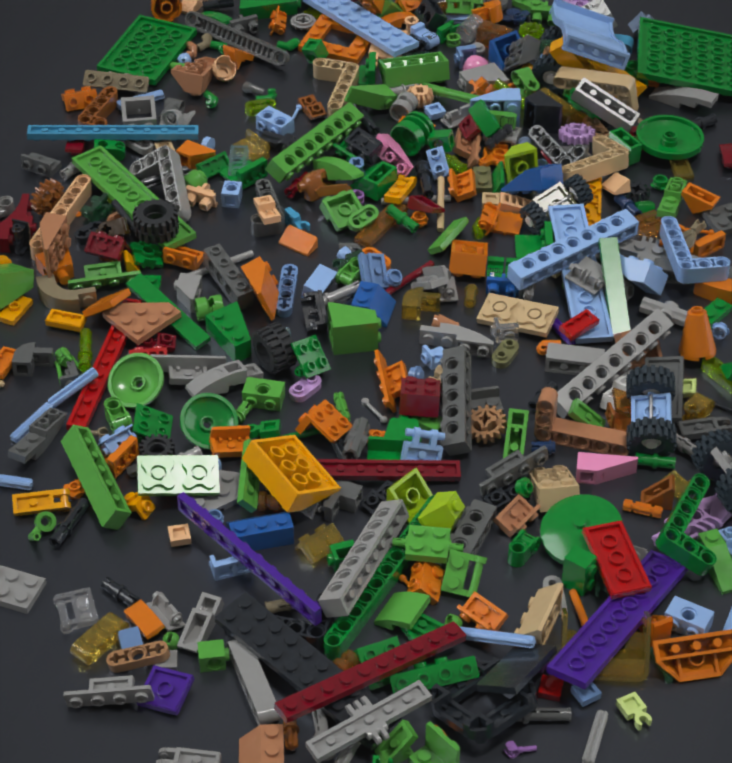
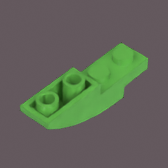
[656,177,687,218]

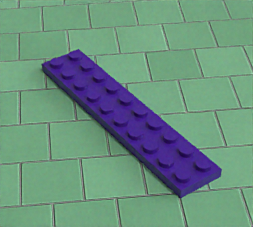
[546,550,688,690]

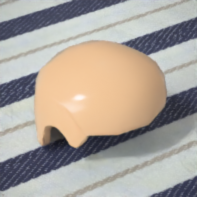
[212,55,236,82]

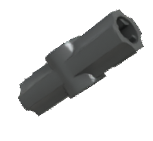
[341,417,370,459]

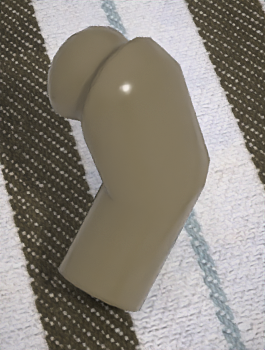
[197,33,212,52]

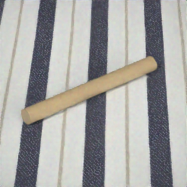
[437,176,445,232]

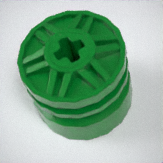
[390,111,435,156]

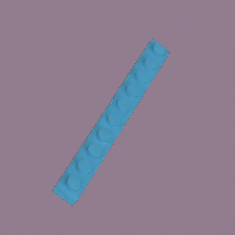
[27,125,199,141]

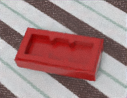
[559,309,600,341]

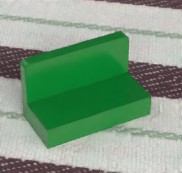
[367,436,408,460]

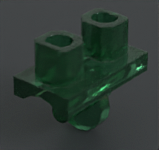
[82,193,113,223]

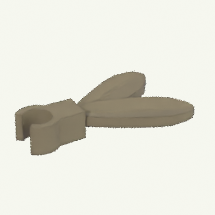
[682,219,707,249]

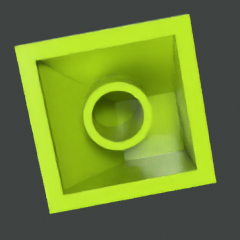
[504,142,538,184]
[417,491,465,533]

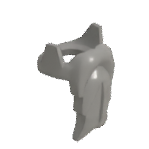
[159,109,195,125]

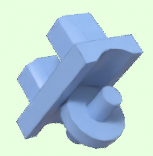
[426,146,449,181]

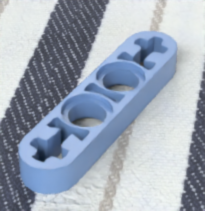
[276,264,298,318]

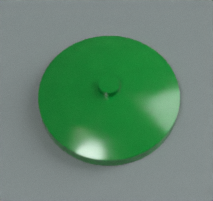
[636,115,704,160]
[540,494,622,564]

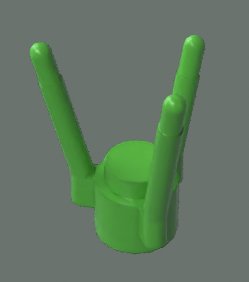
[54,347,86,383]

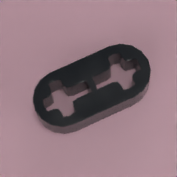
[74,221,103,245]

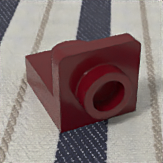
[458,114,481,141]

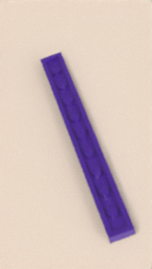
[177,492,322,626]

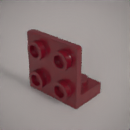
[84,231,132,262]

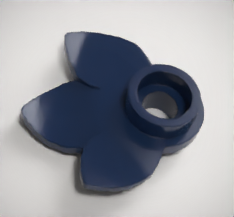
[501,8,530,25]

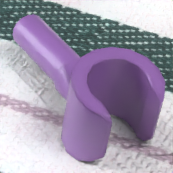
[504,741,537,759]

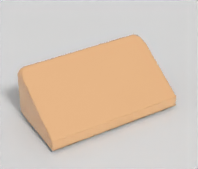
[602,172,631,195]

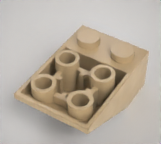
[528,465,580,512]

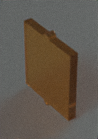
[612,388,631,418]

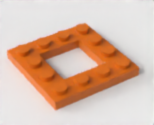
[298,13,371,64]

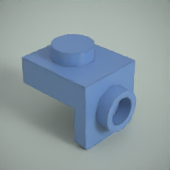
[454,44,477,69]

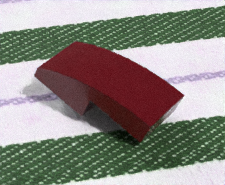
[65,140,86,155]
[719,143,732,169]
[136,332,176,352]

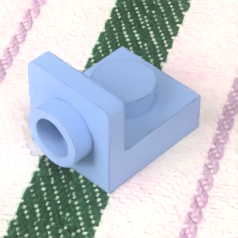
[420,345,444,370]

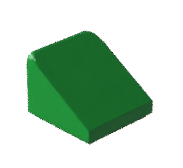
[634,201,656,218]

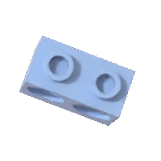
[256,106,295,136]

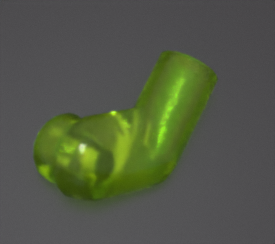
[472,217,484,239]

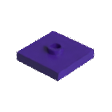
[136,665,195,716]

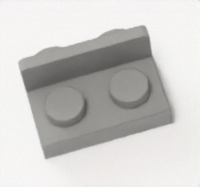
[410,265,450,290]

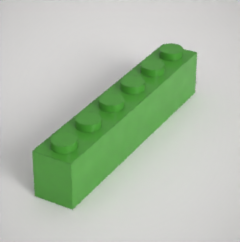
[61,425,131,530]

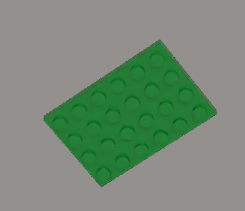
[97,15,197,86]

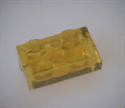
[232,129,270,162]

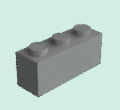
[545,342,605,378]

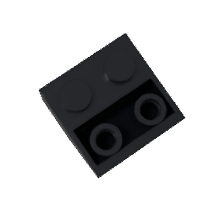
[523,90,563,134]

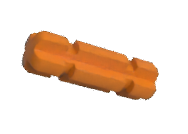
[623,499,663,518]

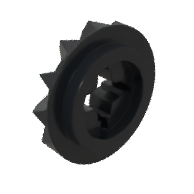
[624,182,650,202]

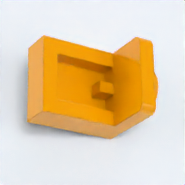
[124,492,155,520]

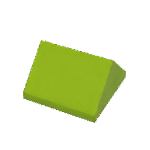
[387,468,433,524]

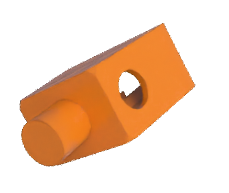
[35,248,74,285]

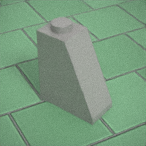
[458,63,509,93]

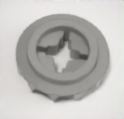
[291,13,316,31]

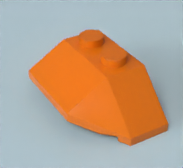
[652,629,732,682]

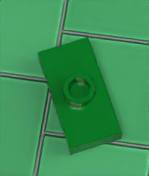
[195,151,232,178]

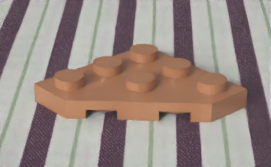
[102,302,182,345]

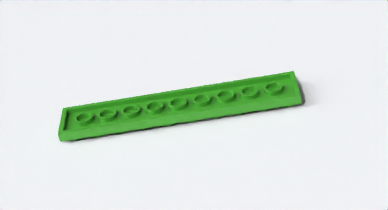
[72,145,197,249]

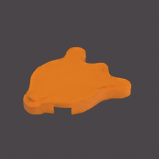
[478,142,509,168]

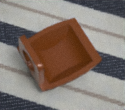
[604,402,631,432]

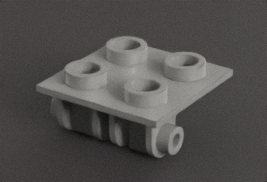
[565,256,604,295]

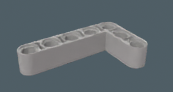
[129,145,191,222]

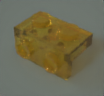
[295,523,344,565]

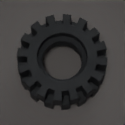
[139,434,175,456]

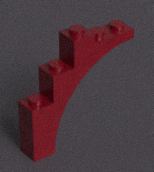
[0,194,37,253]

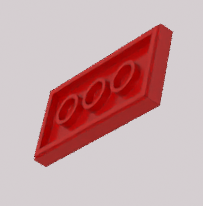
[582,520,652,599]

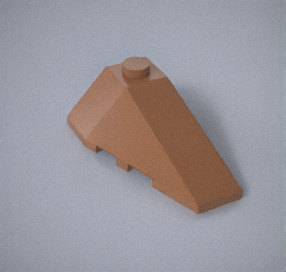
[171,56,216,96]

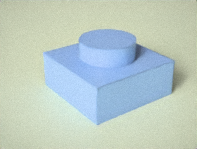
[424,102,446,120]

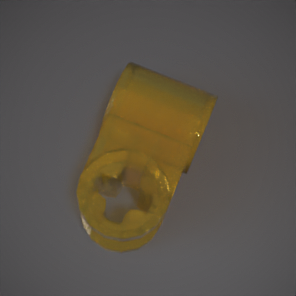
[682,392,715,421]

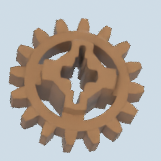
[471,405,507,444]

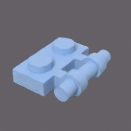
[400,427,445,460]

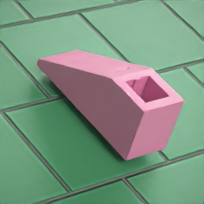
[376,134,414,177]
[576,452,638,485]

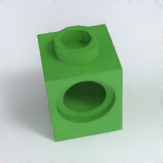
[197,639,230,673]

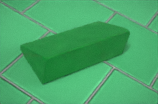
[491,161,505,193]

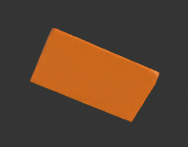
[279,225,318,257]

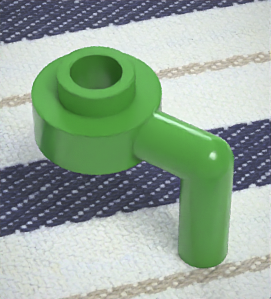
[28,511,56,541]

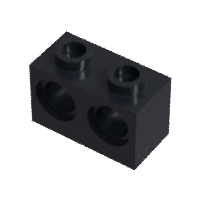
[415,0,448,33]

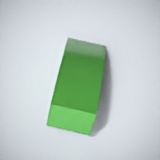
[312,156,364,180]

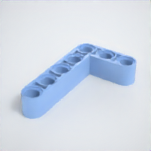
[660,216,730,284]

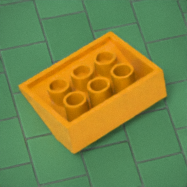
[242,435,341,513]

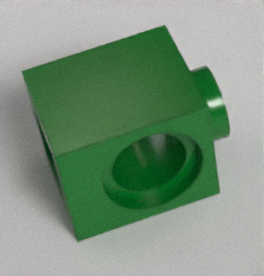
[301,38,329,64]
[427,129,455,152]

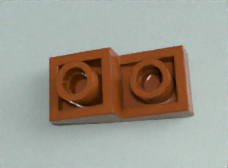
[298,94,327,120]

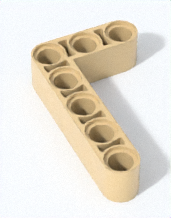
[313,58,359,118]
[553,67,638,111]
[562,135,629,182]

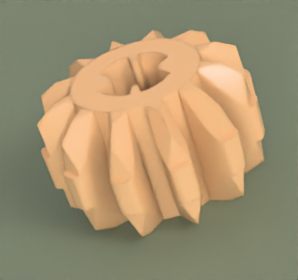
[407,84,434,109]

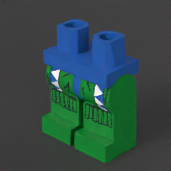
[486,256,521,298]

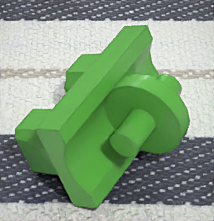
[531,1,556,26]

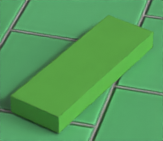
[428,217,469,255]

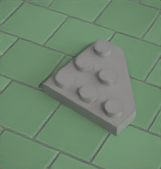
[191,470,240,511]

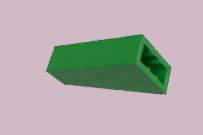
[239,0,301,20]

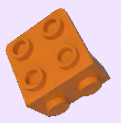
[295,399,352,443]

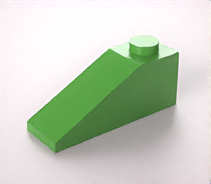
[344,84,397,110]
[503,408,529,459]
[697,529,732,595]

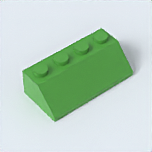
[378,51,450,88]

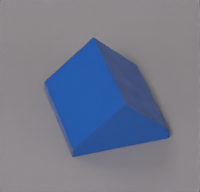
[488,30,520,71]

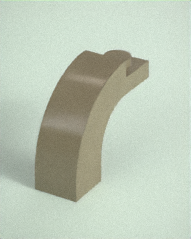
[36,274,97,313]

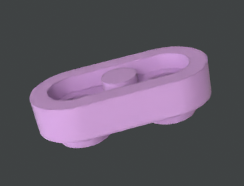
[289,375,321,403]

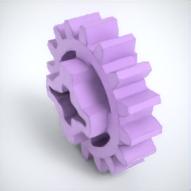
[558,123,595,146]

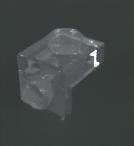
[490,317,519,343]

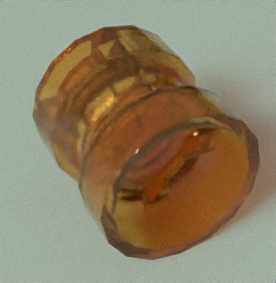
[258,491,280,512]
[332,649,360,671]

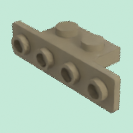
[83,70,149,93]

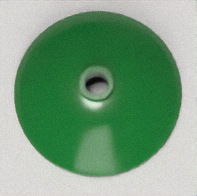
[180,393,238,450]

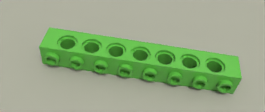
[265,102,364,184]

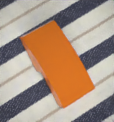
[381,12,416,28]
[123,599,165,640]

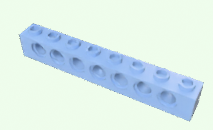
[507,209,639,291]

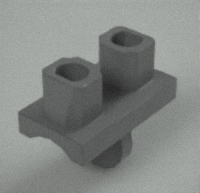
[229,14,259,34]

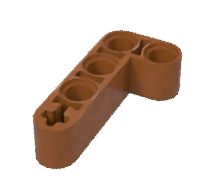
[78,86,118,125]

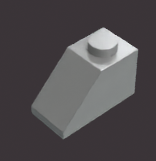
[174,273,203,313]

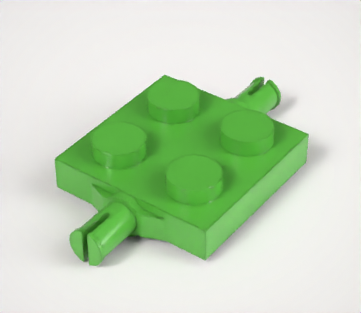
[392,525,464,564]

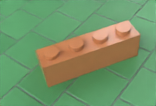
[239,724,284,763]

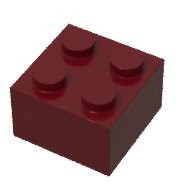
[399,376,440,418]

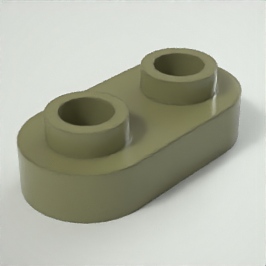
[492,339,519,369]

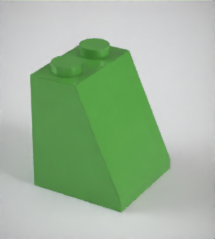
[0,263,34,310]
[328,302,381,355]

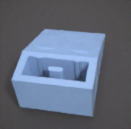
[470,88,521,127]
[620,254,668,296]

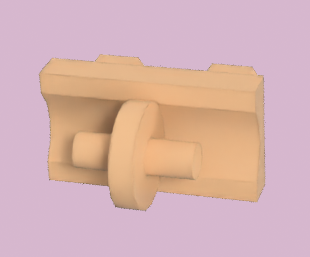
[186,183,218,212]

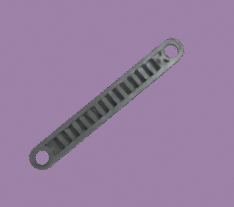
[185,11,290,66]

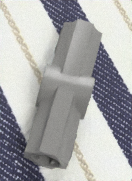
[639,297,688,327]

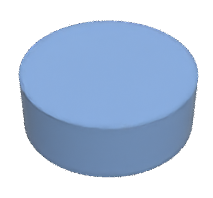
[201,136,215,149]

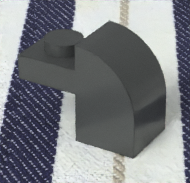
[12,342,55,377]
[322,481,363,522]

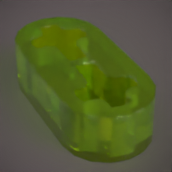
[245,99,276,116]

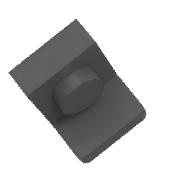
[59,360,79,389]

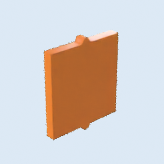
[490,211,523,236]

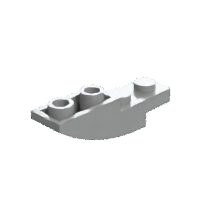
[419,323,494,358]
[185,360,264,397]

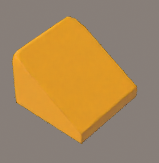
[123,250,140,272]

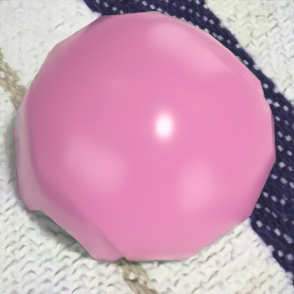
[463,55,488,71]

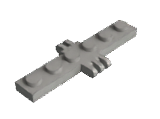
[618,235,702,262]
[305,680,432,763]

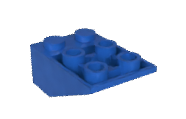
[501,164,563,194]

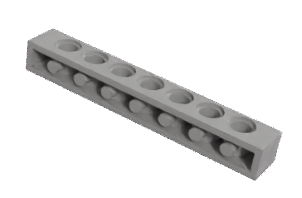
[557,308,674,419]
[318,499,409,618]

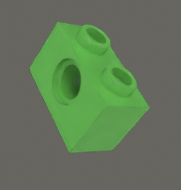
[242,377,285,411]

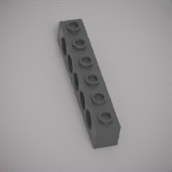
[440,345,472,456]

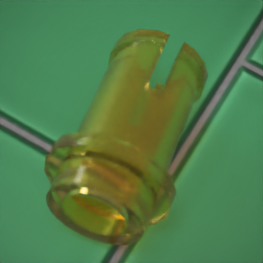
[464,284,479,308]

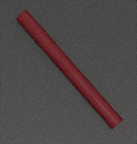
[385,260,434,295]

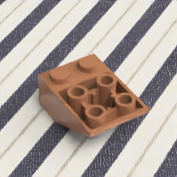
[40,212,71,278]

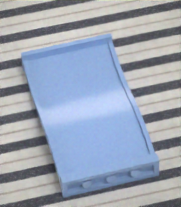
[549,0,630,70]

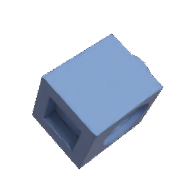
[221,180,243,209]

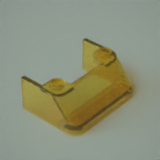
[560,608,651,682]

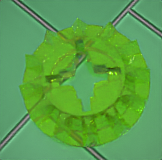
[519,21,544,39]

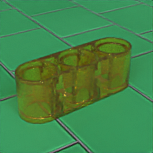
[70,612,129,666]

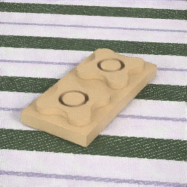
[476,293,559,338]

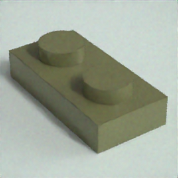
[473,166,492,193]

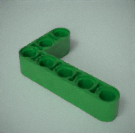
[655,473,717,576]

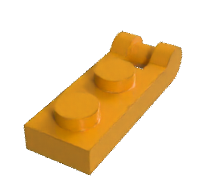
[384,174,417,205]
[12,488,71,516]

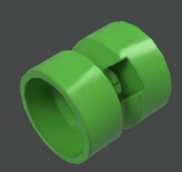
[194,294,224,322]

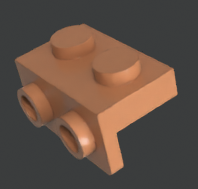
[492,494,541,538]

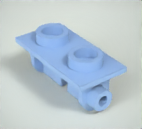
[98,424,137,457]

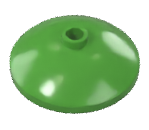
[108,353,164,409]

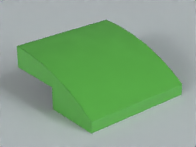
[374,592,430,630]

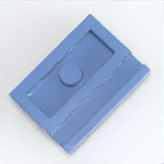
[357,252,389,290]

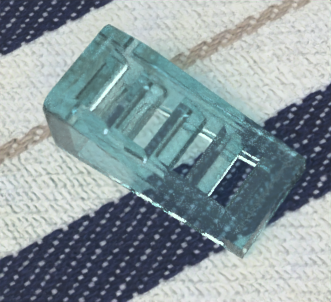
[228,145,249,176]

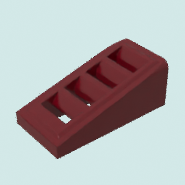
[407,195,445,214]

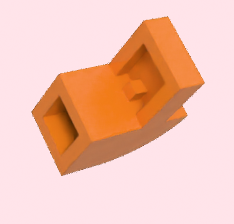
[471,0,503,26]

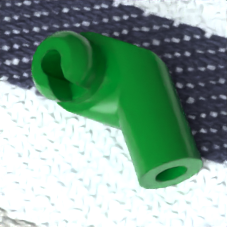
[256,88,277,104]

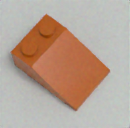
[449,239,488,278]
[241,256,279,321]

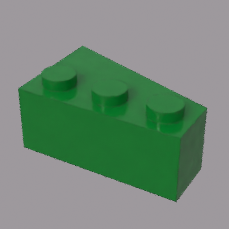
[205,301,252,361]

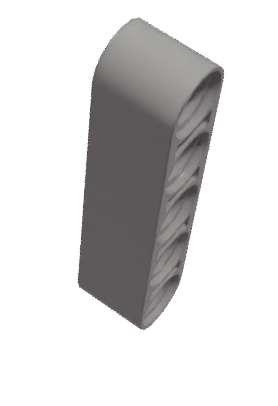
[226,639,281,726]

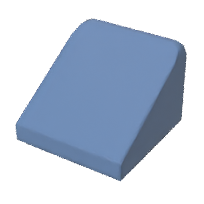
[118,626,143,649]

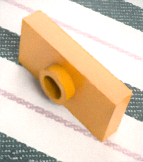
[0,296,33,326]
[45,309,87,332]

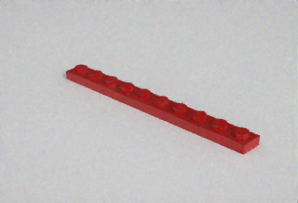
[66,298,142,430]

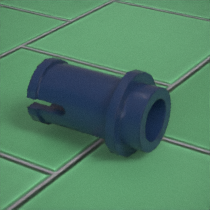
[531,440,555,455]

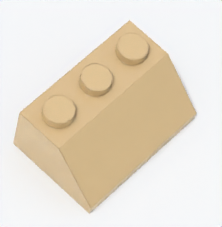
[514,583,563,645]

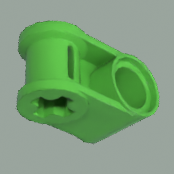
[511,67,540,99]
[335,257,361,285]
[104,397,133,434]

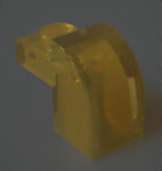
[402,287,441,320]

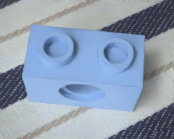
[664,596,714,636]

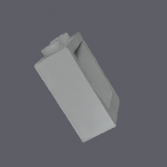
[121,95,157,125]

